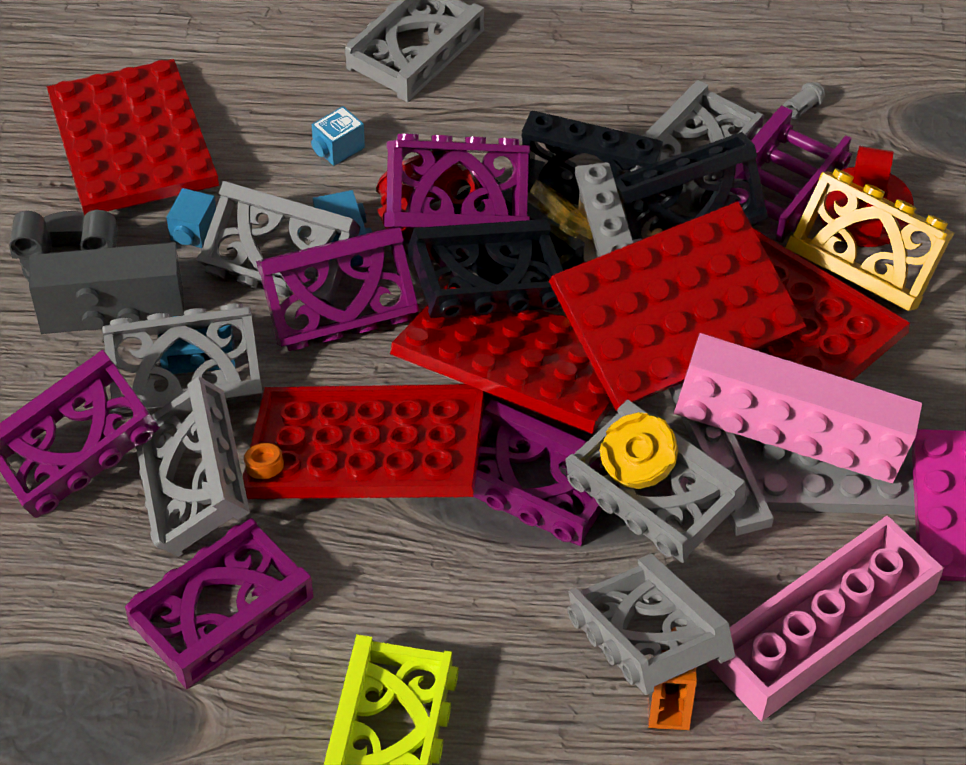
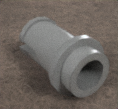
[784,82,825,119]

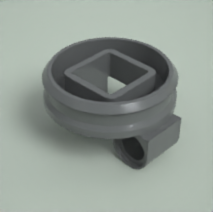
[9,210,118,281]

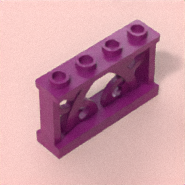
[384,134,530,228]
[256,227,420,351]
[0,349,160,518]
[474,399,619,546]
[125,518,314,689]

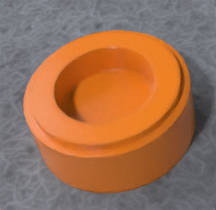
[244,443,284,479]

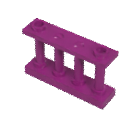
[713,105,852,242]

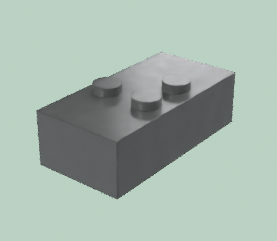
[29,242,184,334]

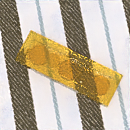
[530,180,593,240]

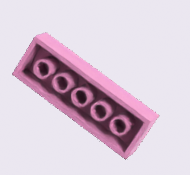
[674,333,922,484]
[707,516,944,722]

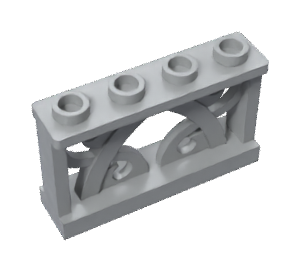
[345,0,484,103]
[630,80,764,213]
[571,162,633,263]
[196,181,361,306]
[102,303,263,419]
[135,376,250,557]
[565,399,746,563]
[567,553,735,695]

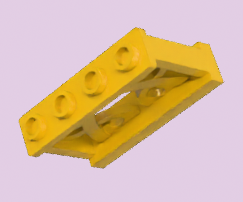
[785,169,954,311]

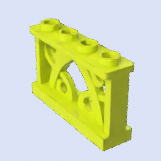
[324,634,459,765]

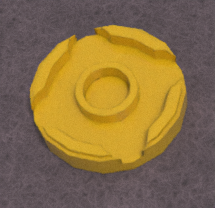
[599,412,679,489]

